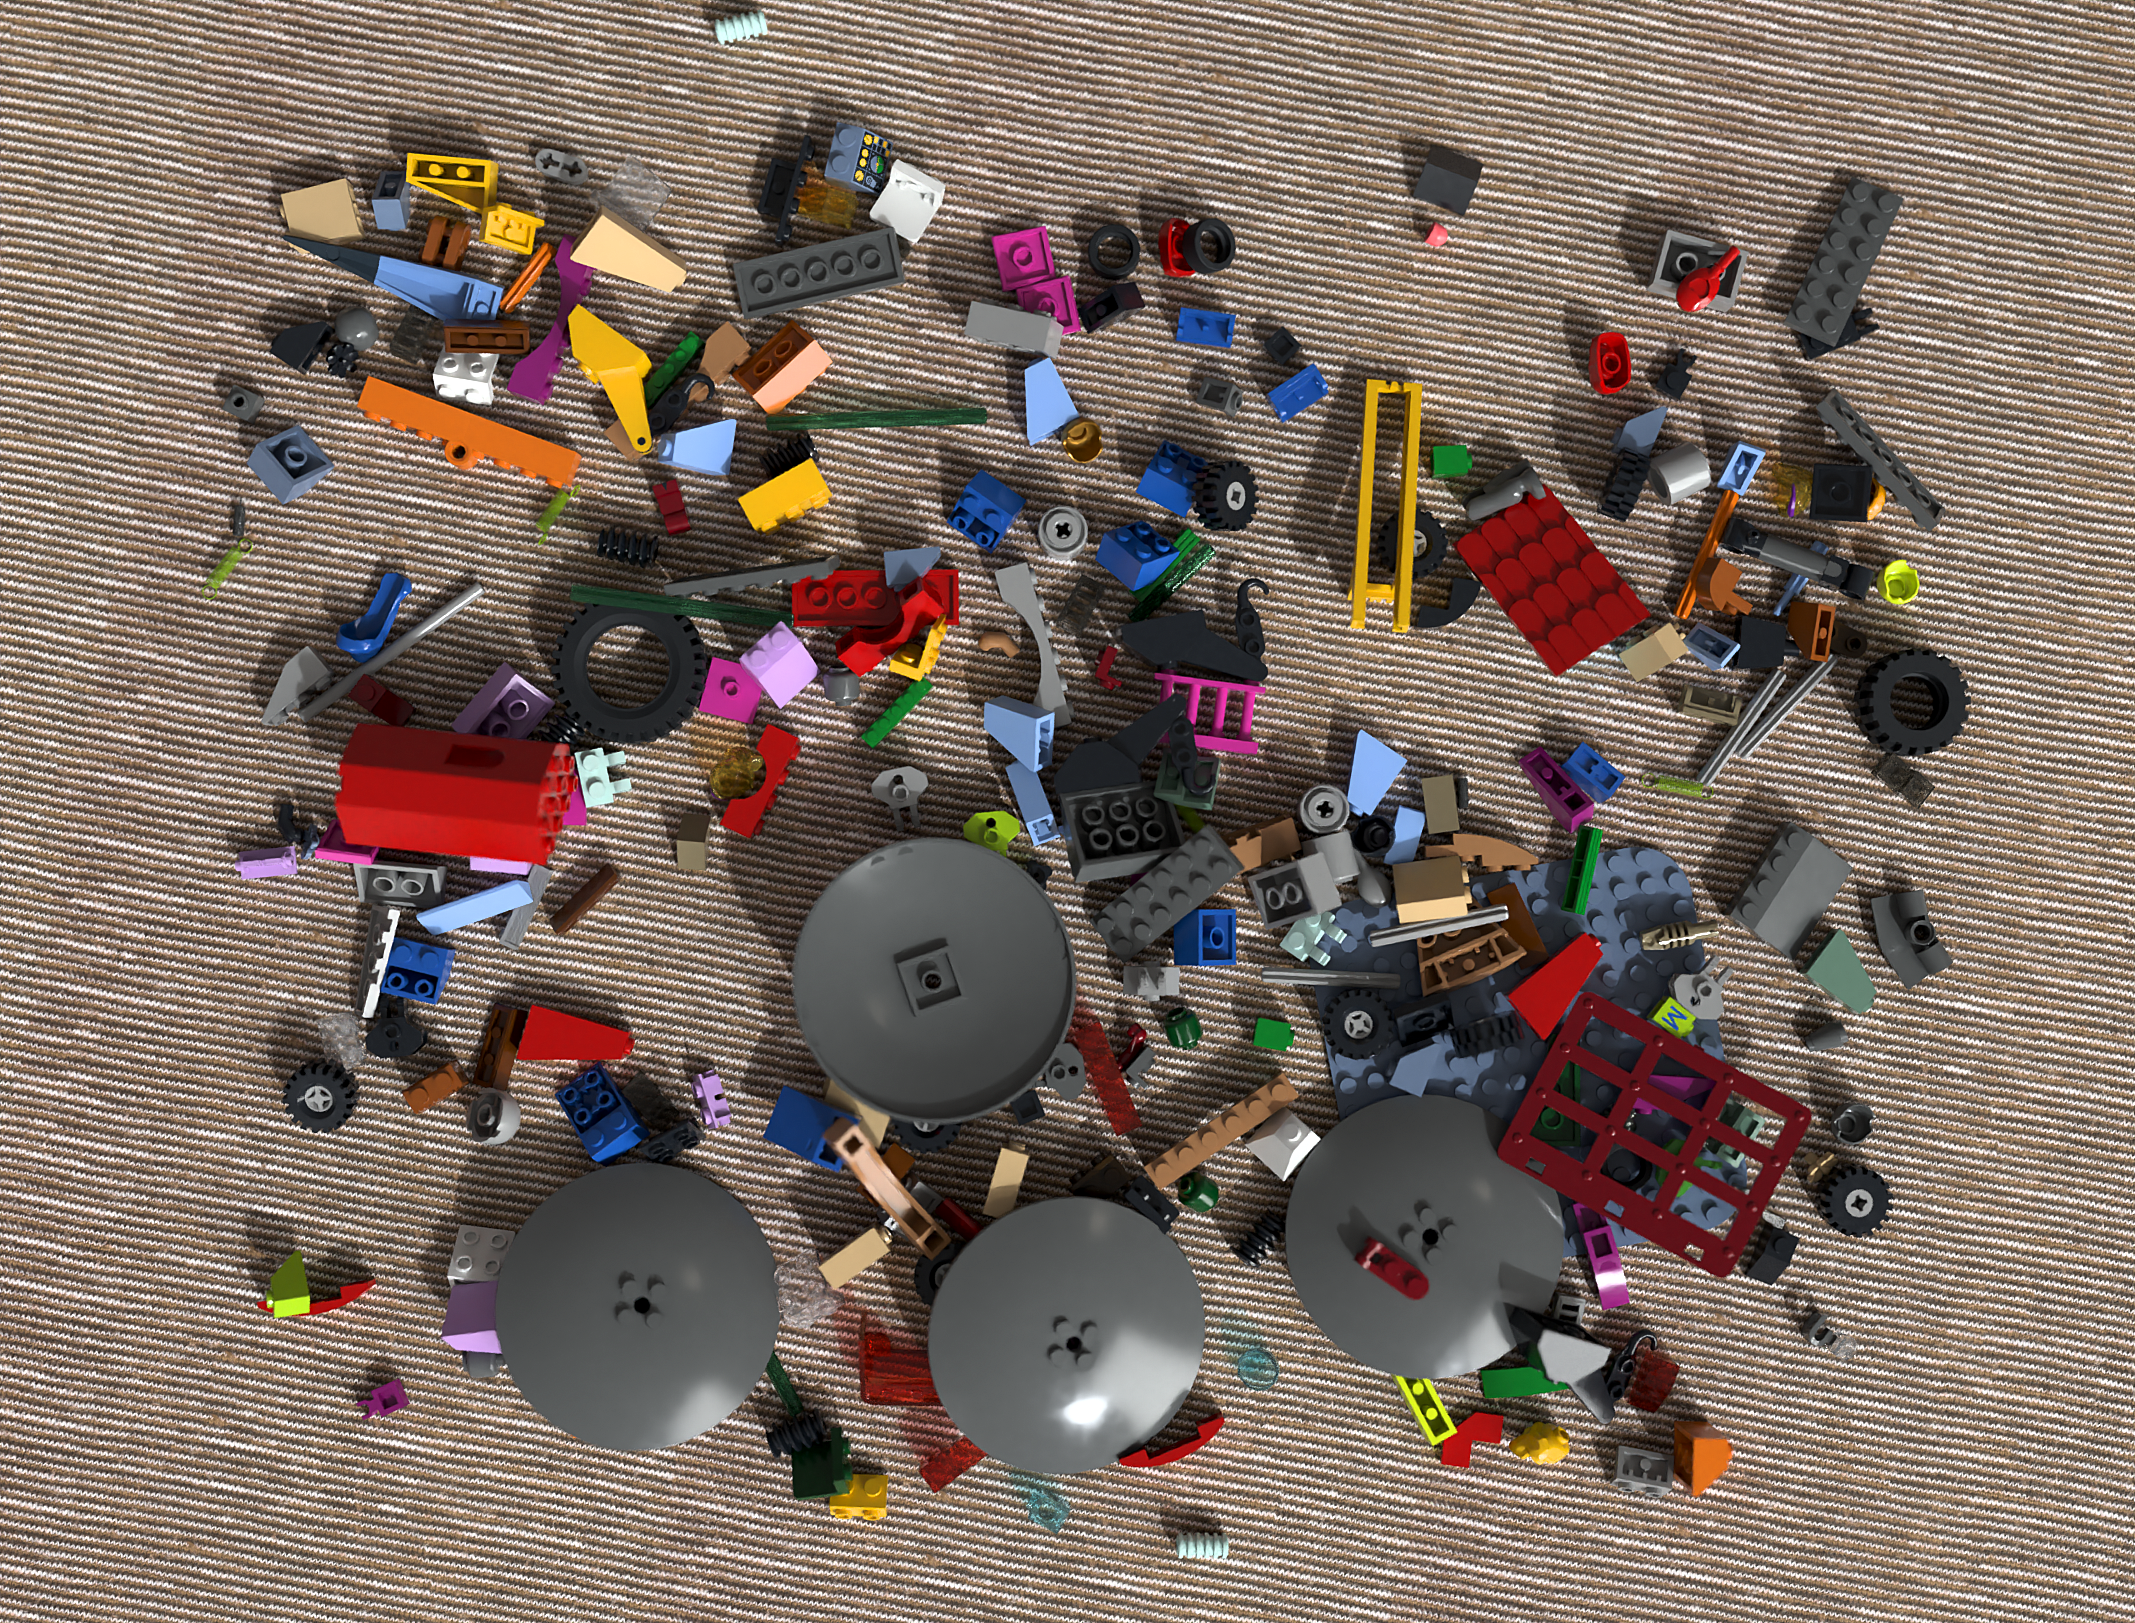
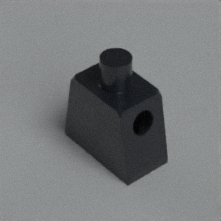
[1731,616,1800,671]

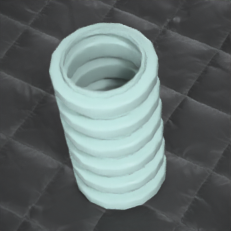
[714,9,768,45]
[1176,1532,1228,1559]

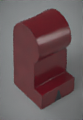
[652,479,692,537]

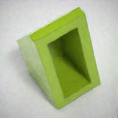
[265,1250,310,1318]

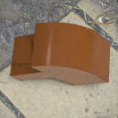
[1695,558,1753,617]

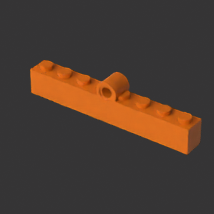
[357,376,582,489]

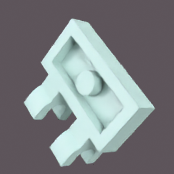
[574,748,632,808]
[1279,911,1347,967]

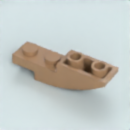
[1422,834,1538,872]

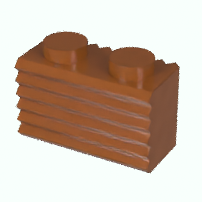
[402,1060,470,1114]

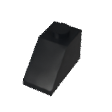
[1077,282,1146,334]
[269,321,335,375]
[1744,1223,1800,1286]

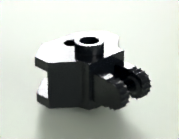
[365,996,429,1058]

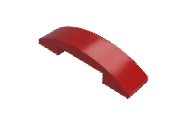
[257,1278,376,1316]
[1119,1411,1225,1467]

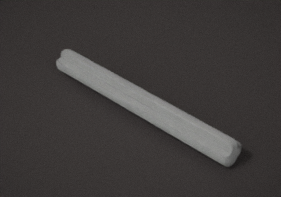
[1735,652,1838,759]
[1696,668,1786,786]
[1370,903,1509,947]
[1261,967,1400,989]

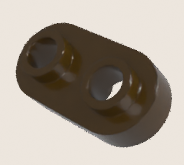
[1830,620,1868,659]

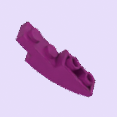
[1571,1202,1630,1311]

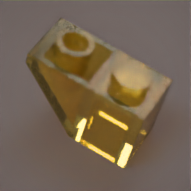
[798,188,858,230]

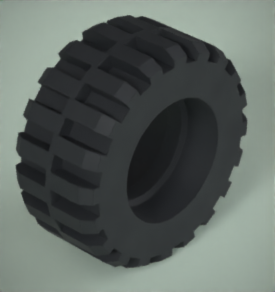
[1853,648,1971,756]

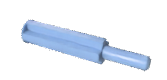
[1772,541,1829,616]

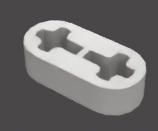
[535,149,588,185]

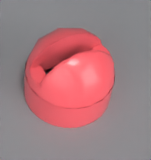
[1424,222,1448,247]

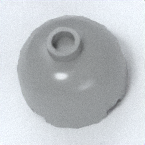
[466,1087,521,1145]

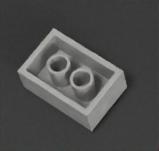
[1646,229,1748,312]
[964,298,1064,359]
[1247,851,1342,930]

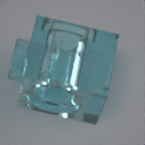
[1026,1487,1071,1534]

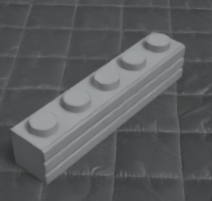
[499,864,554,950]

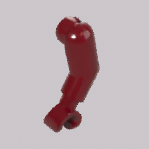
[1103,1023,1147,1080]

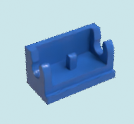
[1176,307,1236,349]
[1266,363,1329,424]
[1559,742,1626,804]

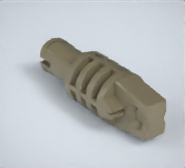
[1639,919,1719,950]

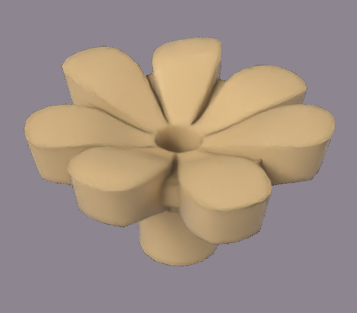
[1804,1152,1838,1184]

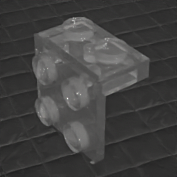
[588,157,671,233]
[317,1011,367,1070]
[774,1248,846,1328]

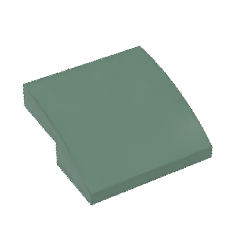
[1154,748,1221,810]
[1685,1098,1766,1168]

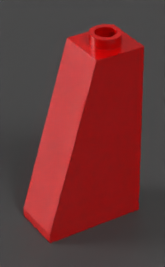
[1503,932,1603,1040]
[516,1003,635,1060]

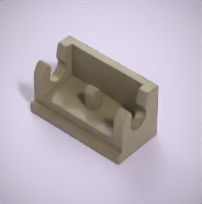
[1676,684,1742,727]
[1421,774,1461,834]

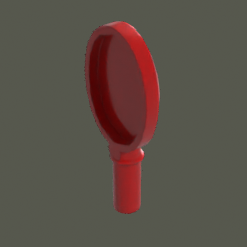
[1676,246,1740,312]

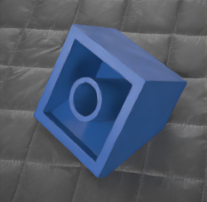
[1174,909,1236,966]

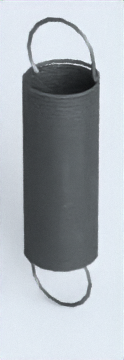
[233,498,246,543]
[1457,769,1469,816]

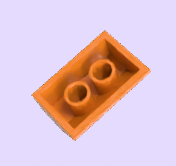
[731,320,833,418]
[1673,1421,1733,1496]

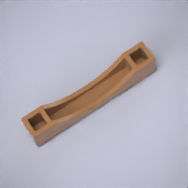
[603,321,753,461]
[1143,1071,1299,1191]
[821,1116,952,1260]

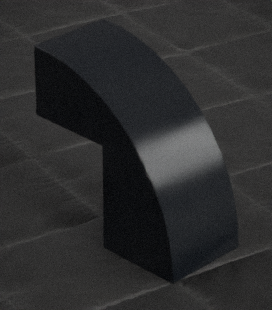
[1414,577,1482,631]

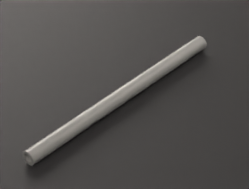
[297,581,486,723]

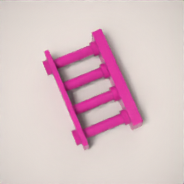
[1153,669,1266,755]

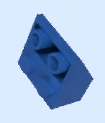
[1136,440,1208,518]
[946,469,1027,554]
[1095,520,1180,591]
[380,936,456,1005]

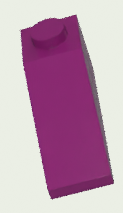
[1518,746,1594,834]
[1629,1072,1716,1114]

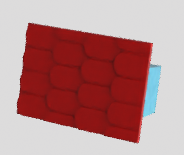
[1451,483,1651,678]

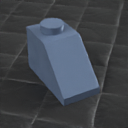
[371,171,410,231]
[1610,406,1668,456]
[884,546,941,592]
[1385,1041,1442,1097]

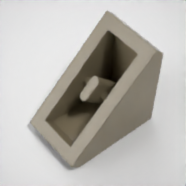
[677,813,712,871]

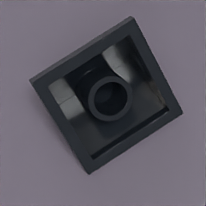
[1412,144,1484,216]

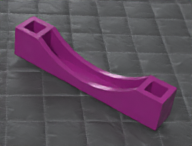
[507,233,598,405]

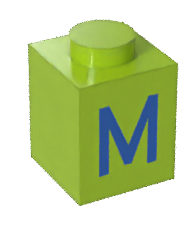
[1646,996,1696,1039]

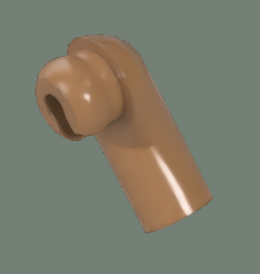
[978,631,1020,659]

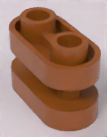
[418,215,471,272]

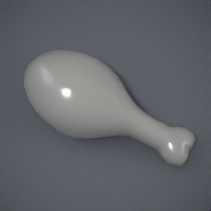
[1354,848,1392,908]

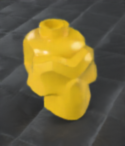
[1508,1422,1569,1465]

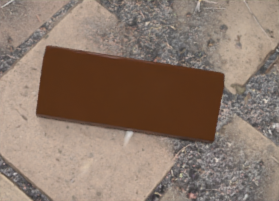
[443,319,531,355]
[550,863,622,935]
[1486,882,1549,970]
[472,1002,528,1091]

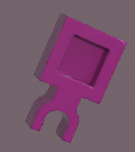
[356,1378,410,1420]

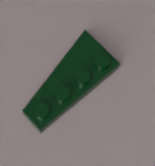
[1529,1033,1581,1147]

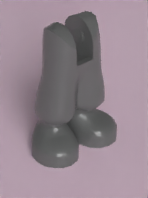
[1461,458,1546,520]

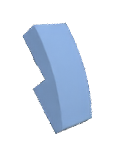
[1383,805,1426,865]

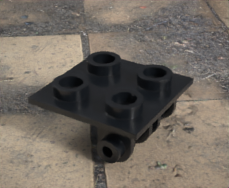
[638,1117,706,1164]

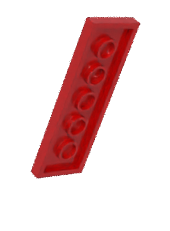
[792,569,959,627]

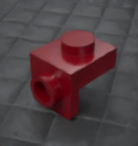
[1094,645,1122,691]

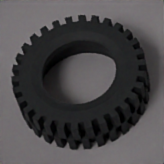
[551,591,709,744]

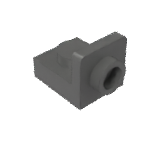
[1195,377,1243,417]
[1124,1045,1156,1090]

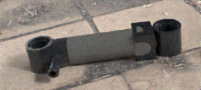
[1718,518,1875,601]

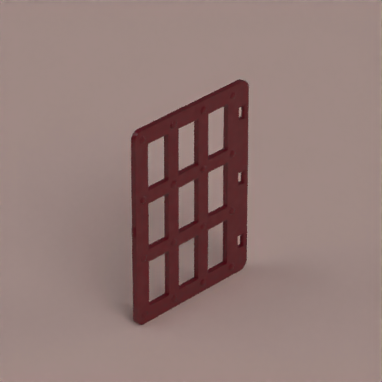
[1497,992,1812,1279]

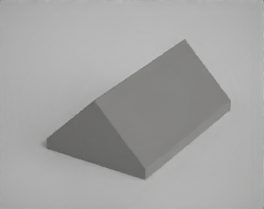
[353,860,448,908]

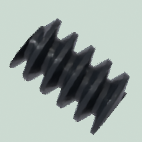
[756,429,820,479]
[597,524,659,569]
[530,708,585,749]
[1229,1207,1285,1268]
[766,1407,829,1459]

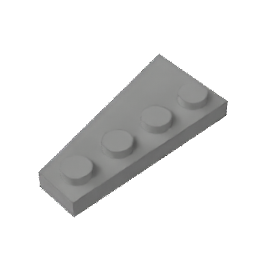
[354,904,401,1018]

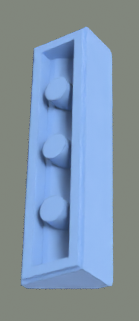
[416,879,533,935]

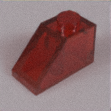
[1627,1351,1681,1413]

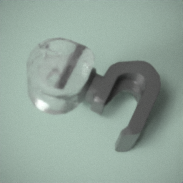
[1801,1311,1858,1360]

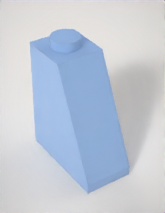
[1025,357,1080,446]
[658,419,737,476]
[984,695,1055,772]
[1345,729,1407,818]
[1005,760,1061,846]

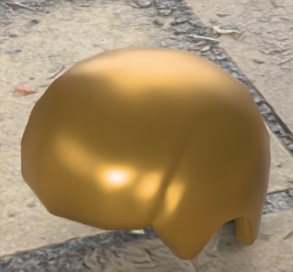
[1061,418,1103,463]

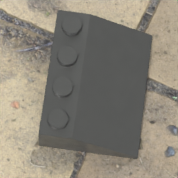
[1059,780,1186,883]
[1722,822,1853,961]

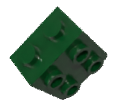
[791,1427,853,1501]

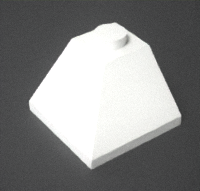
[1245,1106,1321,1181]

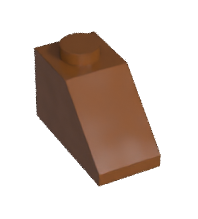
[1787,602,1836,663]
[856,1143,915,1207]

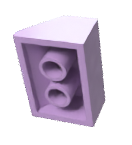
[451,661,555,739]

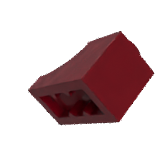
[348,673,417,726]

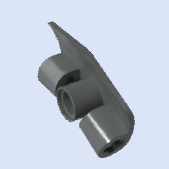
[1870,889,1953,990]

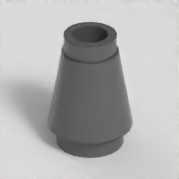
[1804,1021,1849,1053]

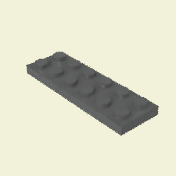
[1783,176,1904,347]
[733,227,906,320]
[1816,388,1946,532]
[663,555,840,600]
[1089,824,1245,964]

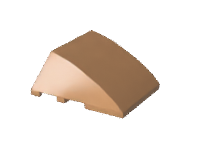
[1417,896,1527,998]

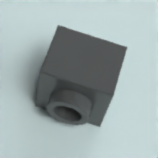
[222,384,265,425]

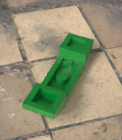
[1480,1365,1569,1398]

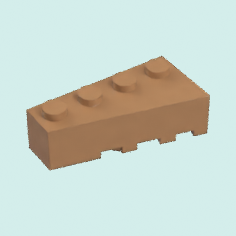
[1220,813,1302,875]

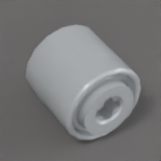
[1647,442,1711,506]
[1038,506,1088,560]
[1296,784,1349,835]
[1300,830,1360,884]

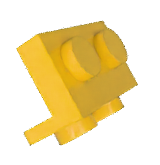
[478,202,545,255]
[829,1474,888,1520]

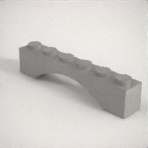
[994,562,1076,730]

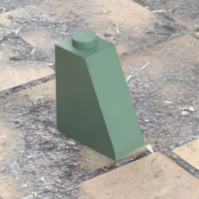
[1799,928,1877,1014]

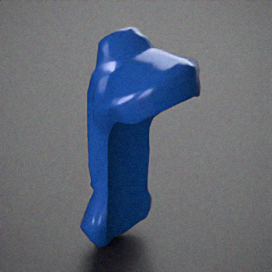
[336,573,412,663]

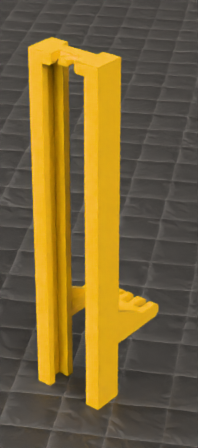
[1347,379,1422,633]

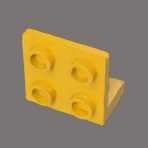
[888,613,948,681]

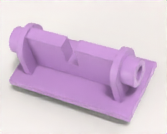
[235,846,298,880]
[691,1069,732,1129]

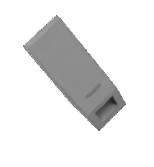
[261,646,336,726]

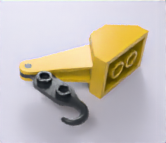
[568,304,715,454]

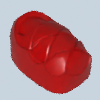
[1158,217,1196,278]
[1588,332,1631,395]

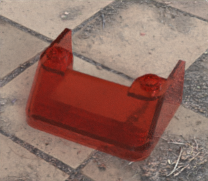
[858,1310,943,1406]

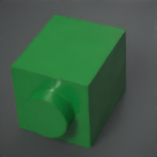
[1429,445,1472,479]
[1251,1016,1295,1052]

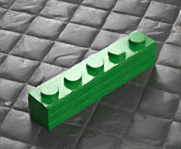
[644,331,706,410]
[1128,528,1200,604]
[860,677,934,749]
[1561,825,1603,915]

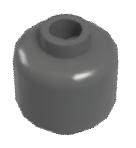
[823,664,860,706]
[462,1350,505,1378]

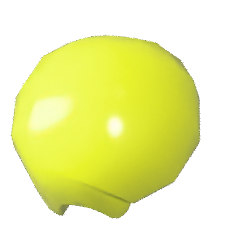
[1876,559,1920,605]

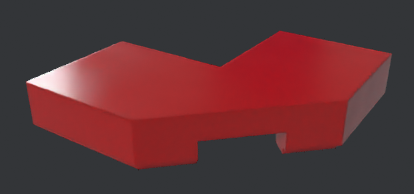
[1440,1410,1504,1468]

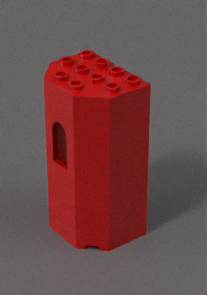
[335,723,578,865]

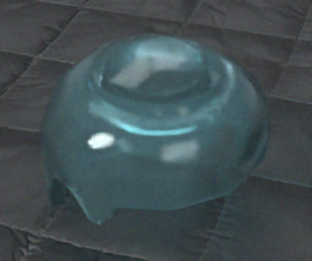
[1237,1348,1280,1391]

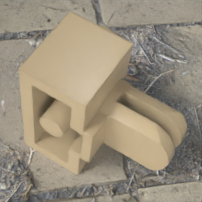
[1619,622,1688,682]

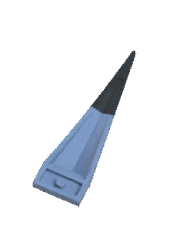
[282,235,505,322]

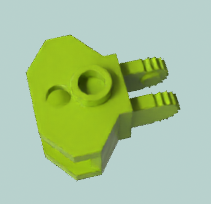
[963,810,1020,858]

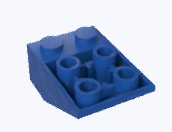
[554,1061,651,1167]
[763,1085,862,1172]

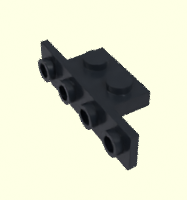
[757,135,815,248]

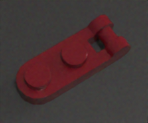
[1353,1236,1429,1300]

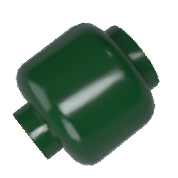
[1163,1007,1203,1050]
[1178,1172,1219,1213]

